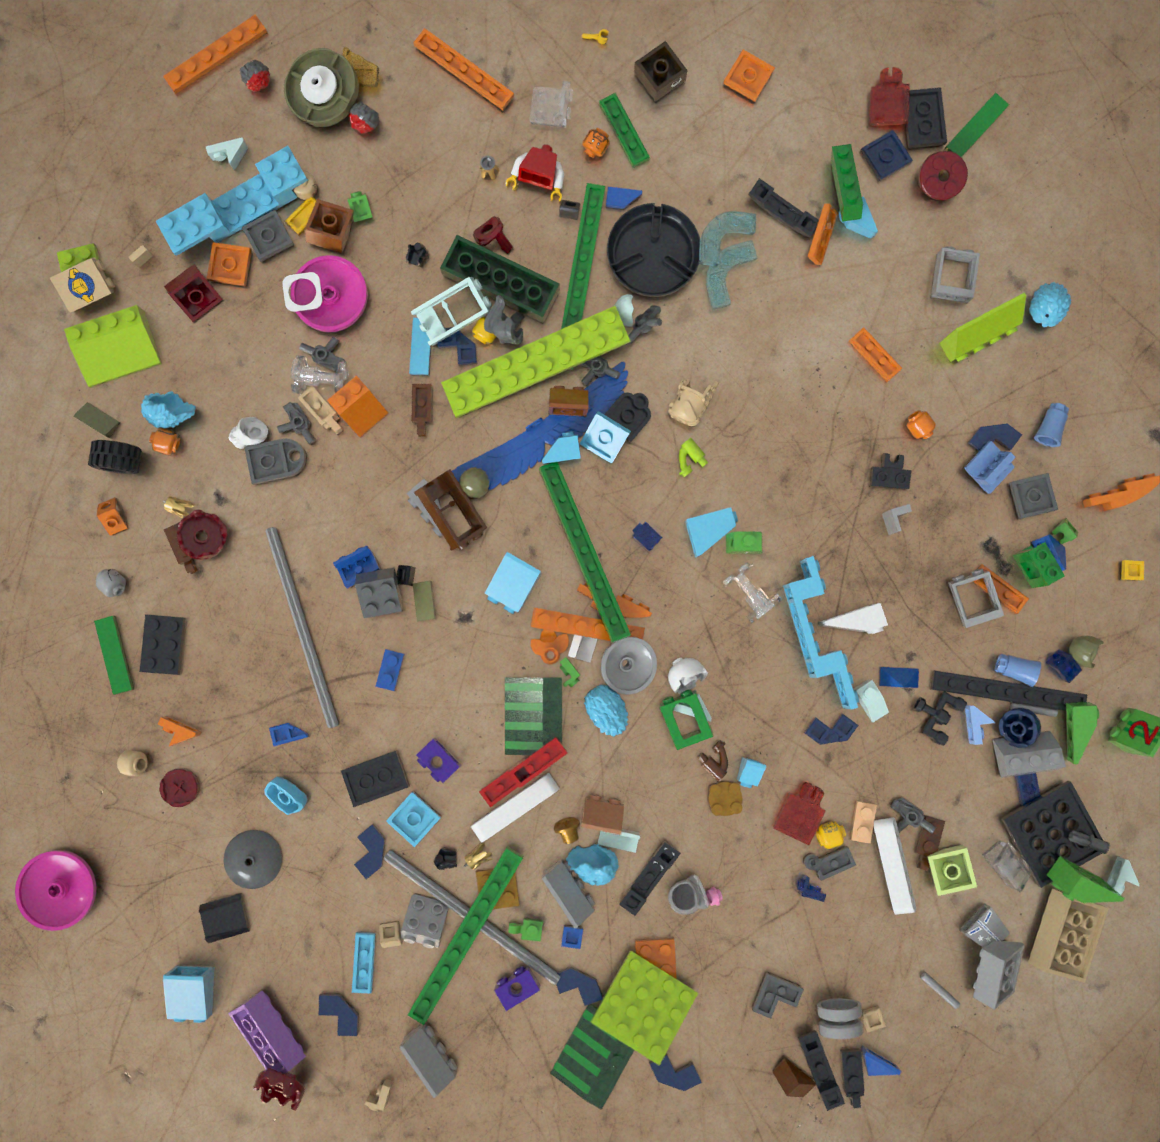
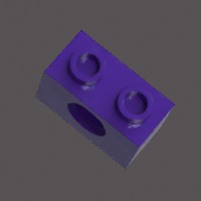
[416,738,461,783]
[494,966,541,1011]

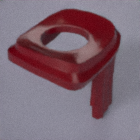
[473,216,514,254]

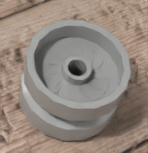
[817,998,864,1039]

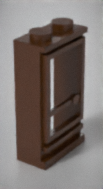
[414,469,487,551]

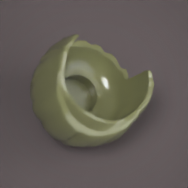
[459,467,489,498]
[1069,636,1104,668]

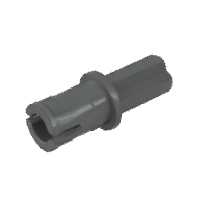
[1069,830,1110,854]

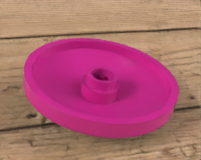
[290,255,368,332]
[15,850,96,931]

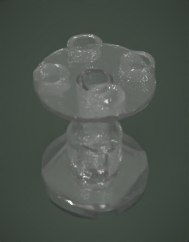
[291,355,349,394]
[723,562,782,623]

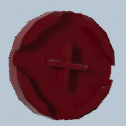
[159,768,200,807]

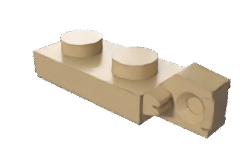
[298,386,343,435]

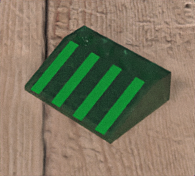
[505,677,563,756]
[550,1004,634,1110]

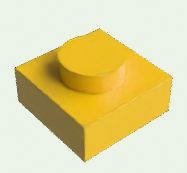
[1121,560,1144,581]

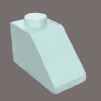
[853,680,889,723]

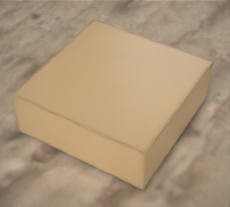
[128,245,153,268]
[861,1006,886,1033]

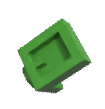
[347,191,373,222]
[560,657,580,687]

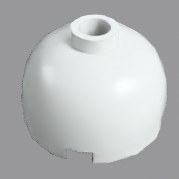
[668,658,708,694]

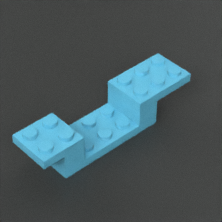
[156,146,308,256]
[783,556,859,710]

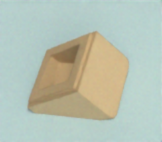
[379,922,402,948]

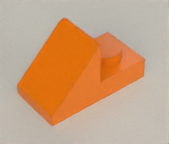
[158,716,201,746]

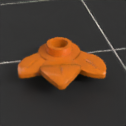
[531,629,569,665]

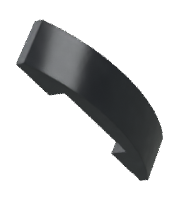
[748,178,819,238]
[619,841,681,916]
[798,1030,845,1111]

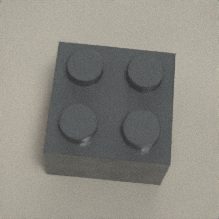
[355,567,403,618]

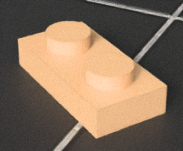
[850,801,877,844]

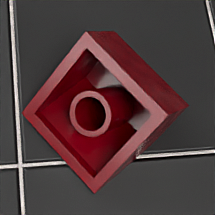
[164,264,223,322]

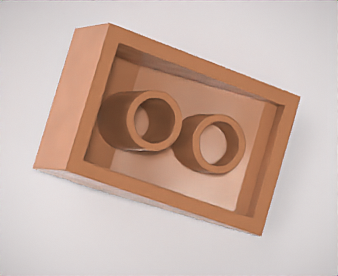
[581,795,624,835]

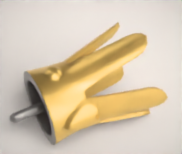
[480,155,499,180]
[163,496,194,519]
[464,843,493,870]

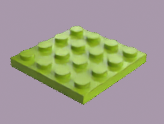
[590,951,698,1065]

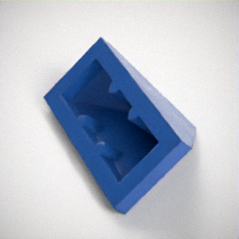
[1032,534,1067,571]
[879,667,919,688]
[861,1045,901,1076]

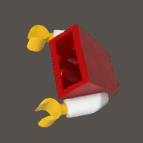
[506,144,564,203]

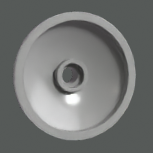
[601,637,657,695]

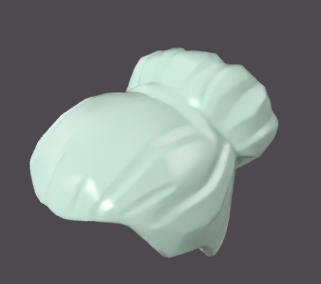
[614,294,634,327]

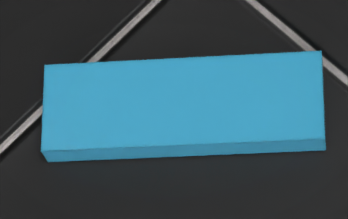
[409,318,431,376]
[352,932,376,994]

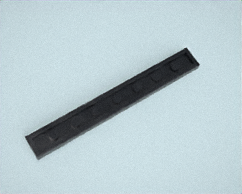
[931,670,1087,711]

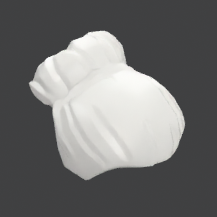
[228,417,268,449]

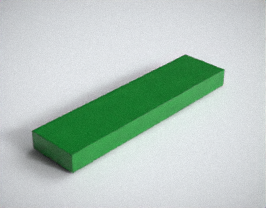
[599,92,650,168]
[945,92,1010,157]
[94,616,134,695]

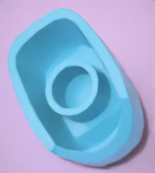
[264,776,308,815]

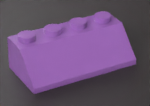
[228,991,306,1073]

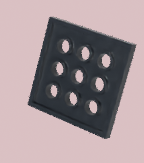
[1001,781,1103,888]

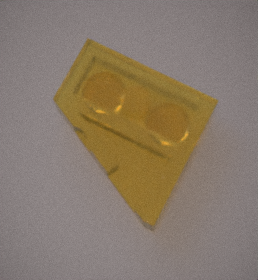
[343,47,379,87]

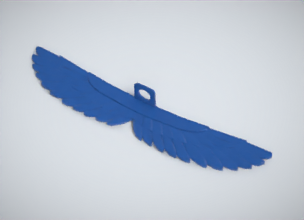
[452,362,628,490]

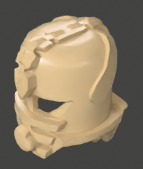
[668,379,719,426]

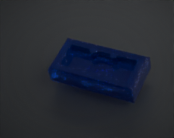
[1015,773,1041,807]

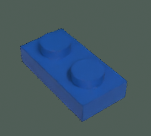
[375,649,405,691]

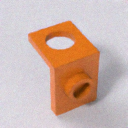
[97,498,127,536]

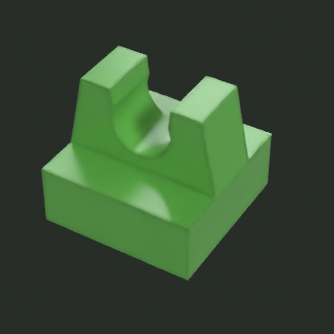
[1052,518,1079,544]

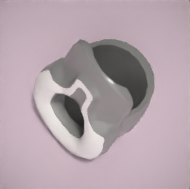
[668,875,709,915]

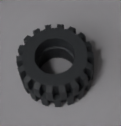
[88,440,142,474]

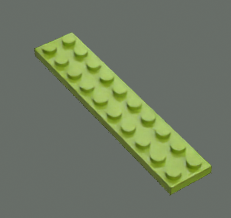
[441,306,631,418]

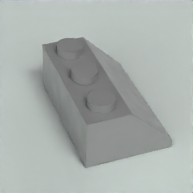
[992,731,1066,778]
[542,859,596,928]
[973,941,1025,1010]
[399,1024,457,1098]

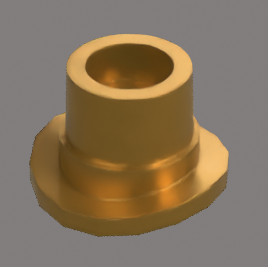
[554,817,580,844]

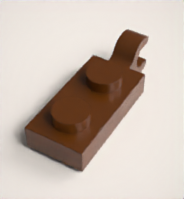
[411,384,432,437]
[164,522,198,574]
[915,815,945,871]

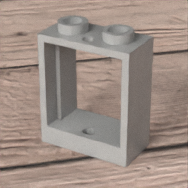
[931,246,980,303]
[948,568,1004,628]

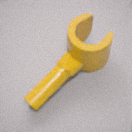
[582,29,609,44]

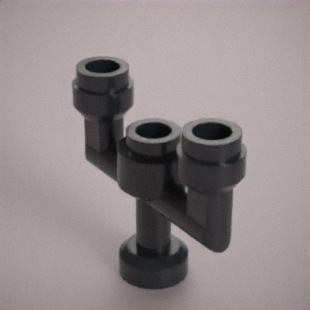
[913,691,967,746]

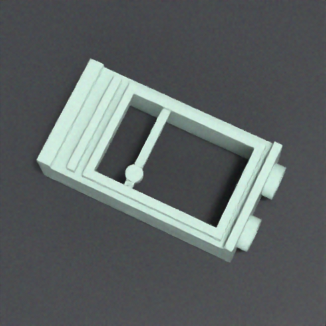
[411,277,492,346]

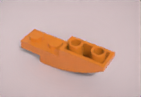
[1082,473,1160,511]
[577,582,652,618]

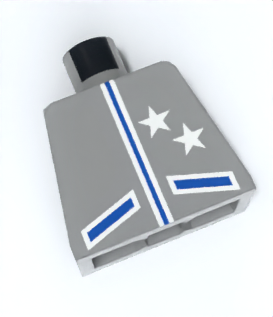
[960,903,1009,947]

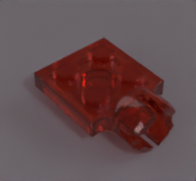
[869,67,910,126]
[773,782,826,845]

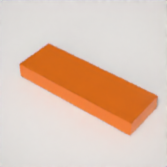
[807,204,838,265]
[849,327,902,382]
[972,564,1029,614]

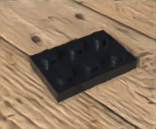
[902,87,947,148]
[139,614,186,675]
[341,750,409,808]

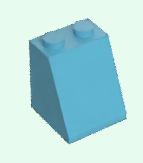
[485,552,542,614]
[163,966,215,1023]

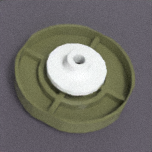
[284,48,359,127]

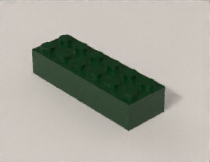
[440,235,560,323]

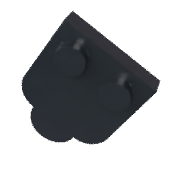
[604,392,651,443]

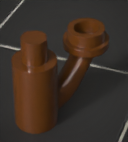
[698,740,728,782]

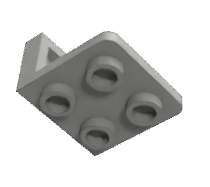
[401,894,449,948]

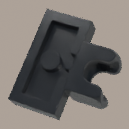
[870,453,912,489]

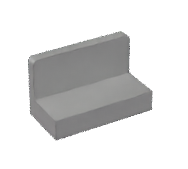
[882,504,912,535]

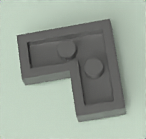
[752,972,804,1019]

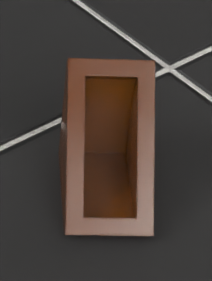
[773,1058,816,1097]

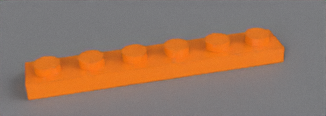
[163,14,267,94]
[413,28,514,110]
[530,607,645,641]

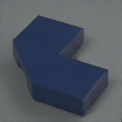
[438,327,478,366]
[968,423,1022,451]
[804,714,859,745]
[354,824,385,879]
[556,967,603,1006]
[318,994,359,1036]
[649,1053,702,1091]

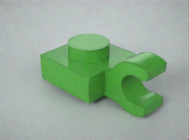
[508,918,543,942]

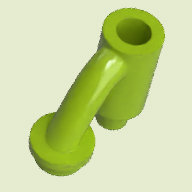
[679,438,708,477]

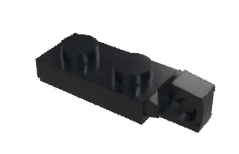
[840,1049,865,1109]

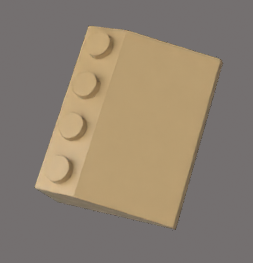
[1028,889,1109,983]

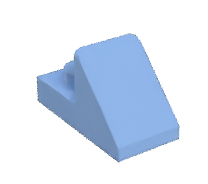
[965,705,995,745]

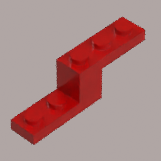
[479,737,568,807]

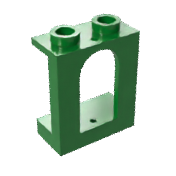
[1012,542,1065,588]
[660,689,713,750]

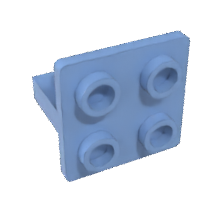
[964,441,1016,494]

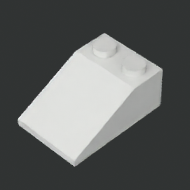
[818,603,888,634]

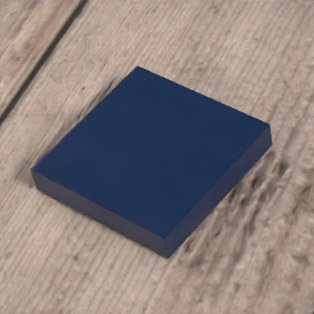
[860,130,913,181]

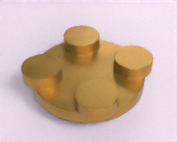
[708,781,743,816]

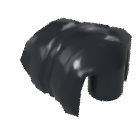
[406,242,429,266]
[433,848,457,870]

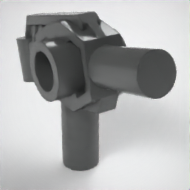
[628,305,662,343]
[299,336,345,371]
[579,356,621,386]
[277,401,315,444]
[890,797,936,833]

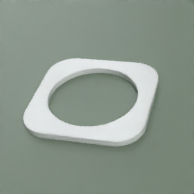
[283,272,322,312]

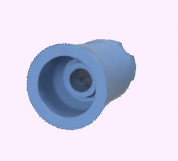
[1034,403,1069,447]
[995,654,1041,687]

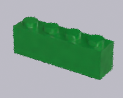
[831,144,863,222]

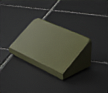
[73,402,120,438]
[413,581,436,622]

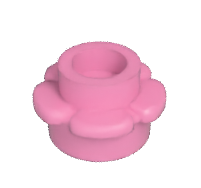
[706,887,722,906]

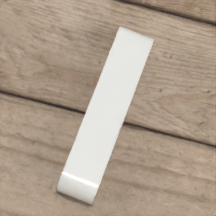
[470,773,560,843]
[874,817,916,915]

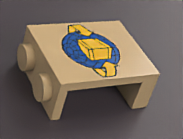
[50,257,115,313]

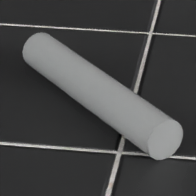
[1010,702,1058,717]
[920,972,960,1009]

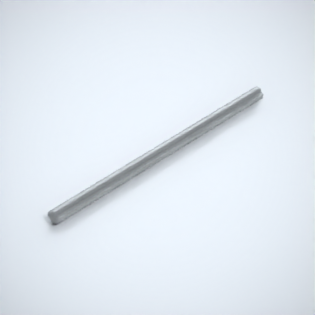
[265,527,338,728]
[384,850,560,985]

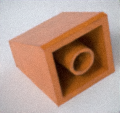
[327,375,389,437]

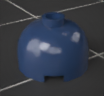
[999,708,1041,748]

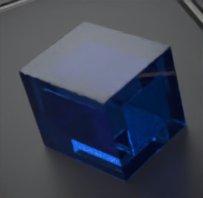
[632,522,662,553]

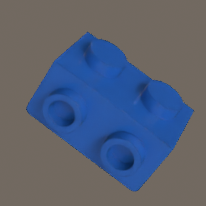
[333,546,381,588]

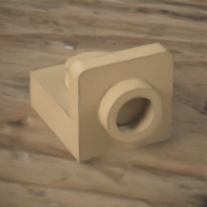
[365,1079,393,1111]

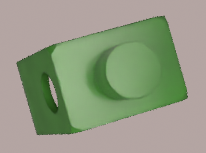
[726,532,763,554]

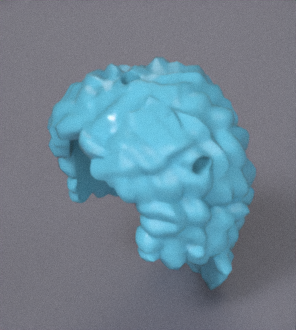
[1029,282,1071,327]
[141,391,196,428]
[584,685,628,737]
[566,844,619,886]

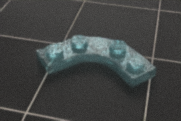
[699,211,756,266]
[706,240,757,310]

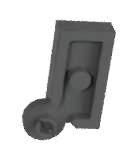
[804,846,856,881]

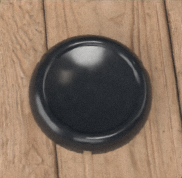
[607,203,702,297]

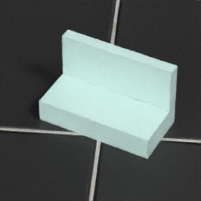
[598,829,640,853]

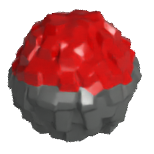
[240,60,270,92]
[349,101,379,134]

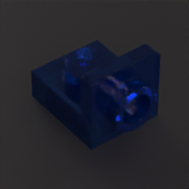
[1046,650,1082,683]
[797,874,826,902]

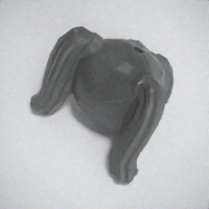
[484,295,525,344]

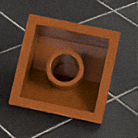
[305,199,354,253]
[548,386,588,417]

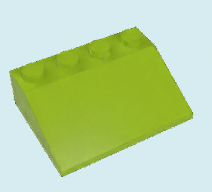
[940,292,1026,363]
[64,305,161,387]

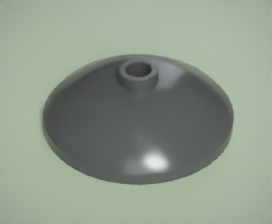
[223,830,282,889]

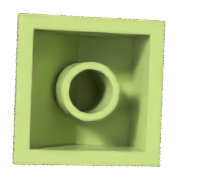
[927,845,977,896]

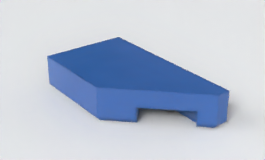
[606,187,642,209]
[269,723,309,746]

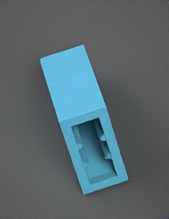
[685,507,738,558]

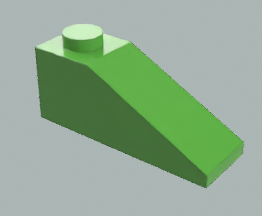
[1066,702,1099,764]

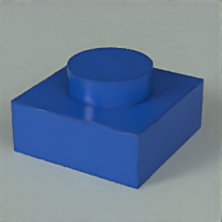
[561,925,583,949]

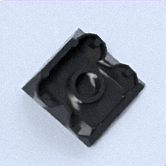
[199,893,250,943]

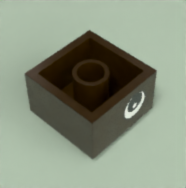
[634,41,688,101]

